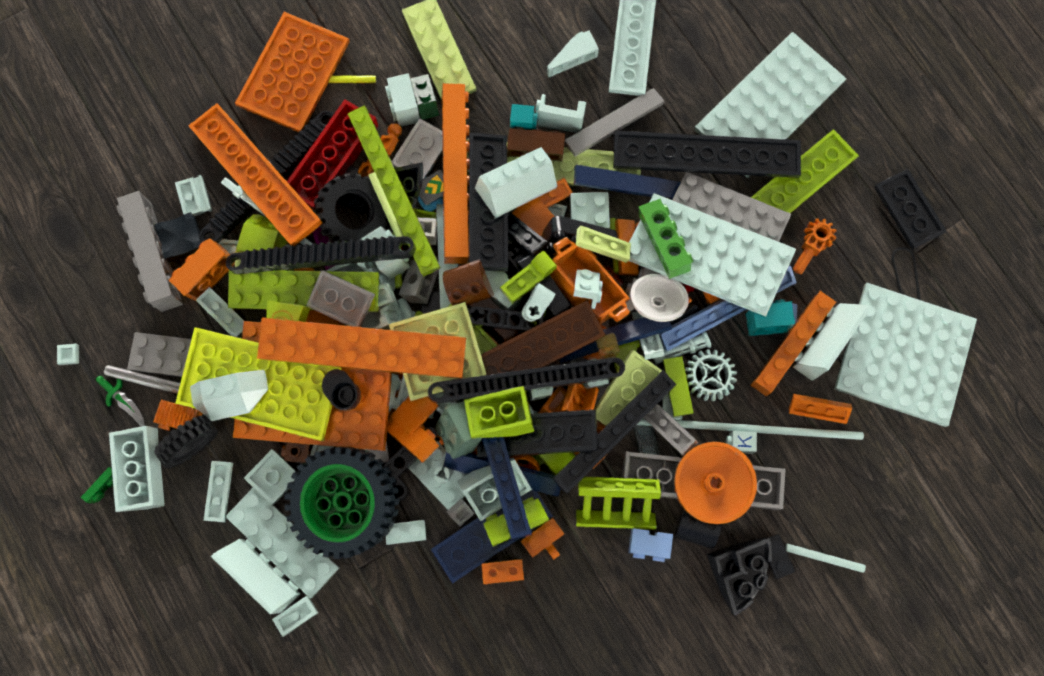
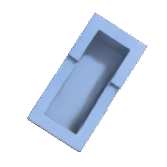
[628,528,673,562]

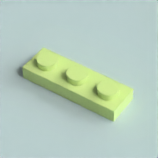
[576,226,631,263]

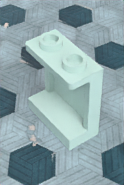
[535,94,586,133]

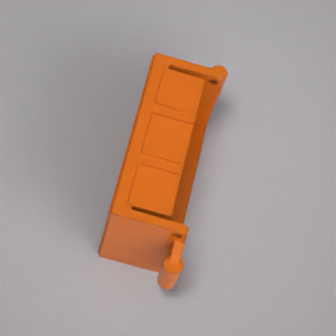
[550,237,630,325]

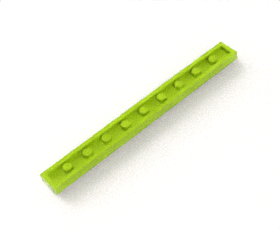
[348,105,441,277]

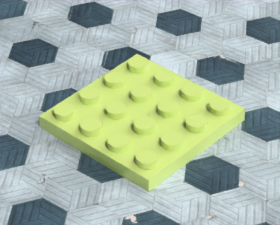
[389,302,487,401]

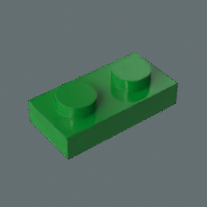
[81,467,113,504]

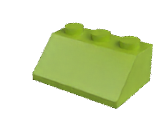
[483,497,549,546]

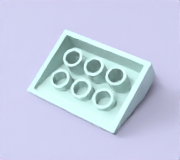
[793,303,872,381]
[211,539,300,614]

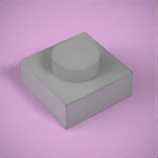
[447,499,475,527]

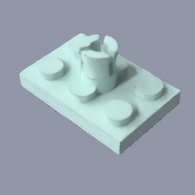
[409,441,468,510]

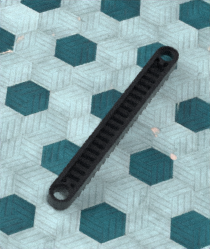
[199,110,334,243]
[225,236,416,274]
[428,358,625,403]

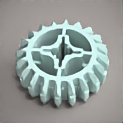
[685,349,737,401]

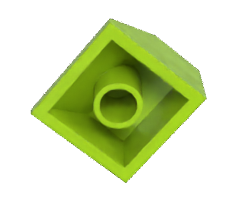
[236,214,288,252]

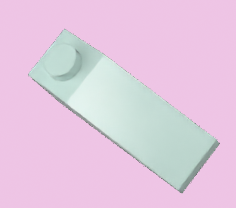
[547,31,599,77]

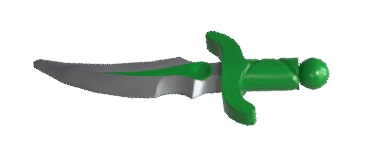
[96,376,145,427]

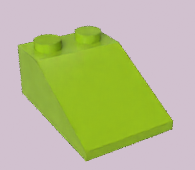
[464,386,534,438]

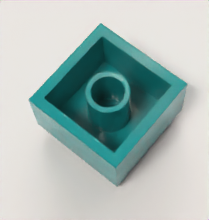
[746,299,795,336]

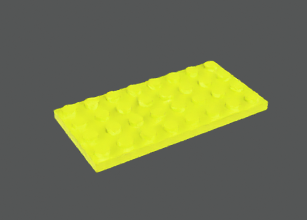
[175,327,342,441]

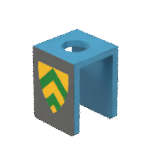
[418,170,443,212]

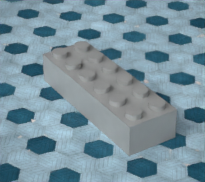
[117,191,183,312]

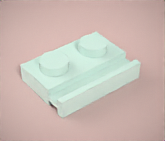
[175,175,212,216]

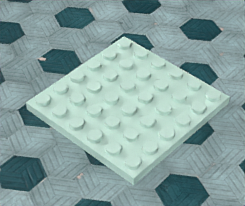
[834,283,977,427]

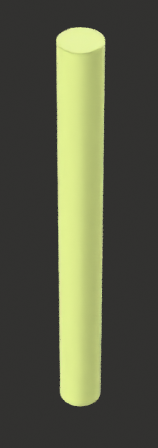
[368,172,403,237]

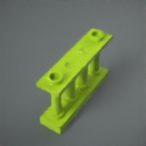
[576,477,661,530]

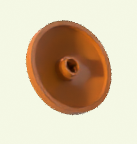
[674,442,757,524]

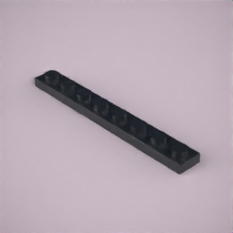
[552,371,677,494]

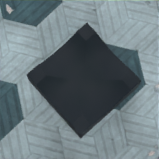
[154,212,202,263]

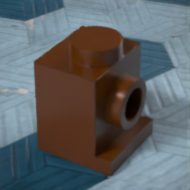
[281,442,313,464]

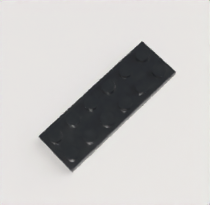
[477,410,598,458]

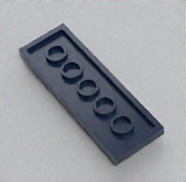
[431,490,553,583]

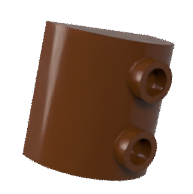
[443,259,494,306]

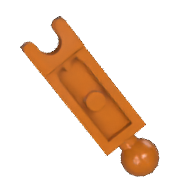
[358,123,402,177]

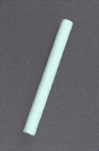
[785,544,865,573]

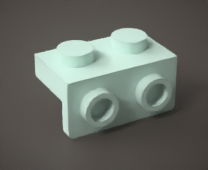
[574,269,603,309]

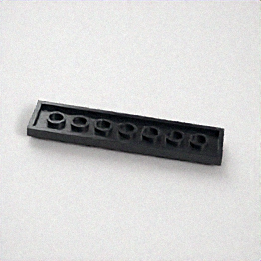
[468,132,508,272]

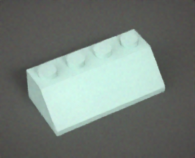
[475,147,557,218]
[109,426,165,512]

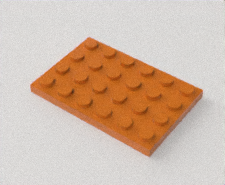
[235,12,350,132]

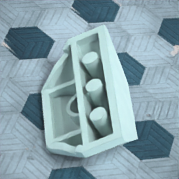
[190,370,268,421]

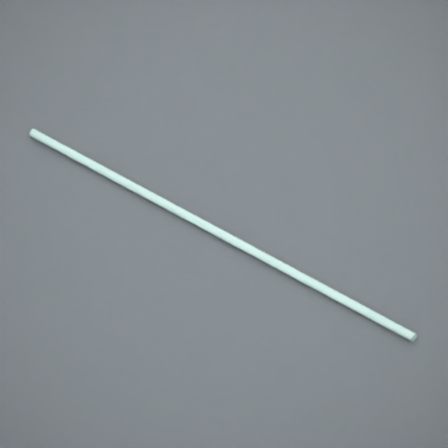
[436,410,864,440]

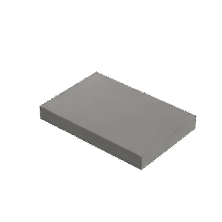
[306,270,375,327]

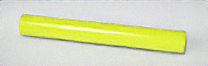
[329,76,376,83]

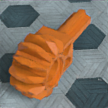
[793,219,836,275]

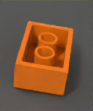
[169,238,235,301]

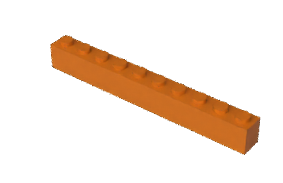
[442,83,470,264]

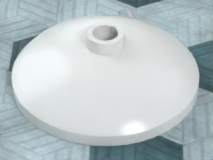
[630,274,689,322]

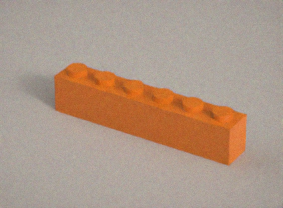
[751,291,836,396]

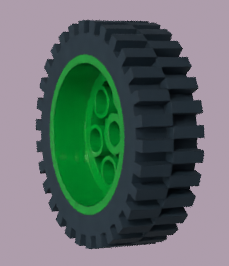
[284,447,399,559]

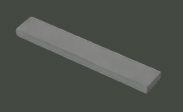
[564,88,664,157]

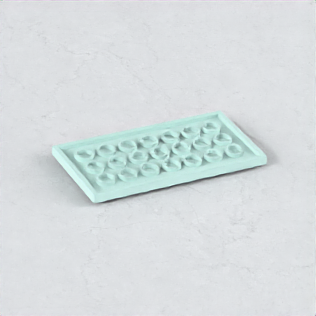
[694,32,846,178]
[629,193,796,317]

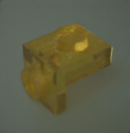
[596,333,620,359]

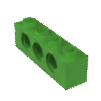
[639,199,693,279]

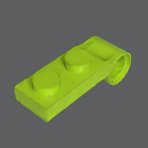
[500,251,557,304]

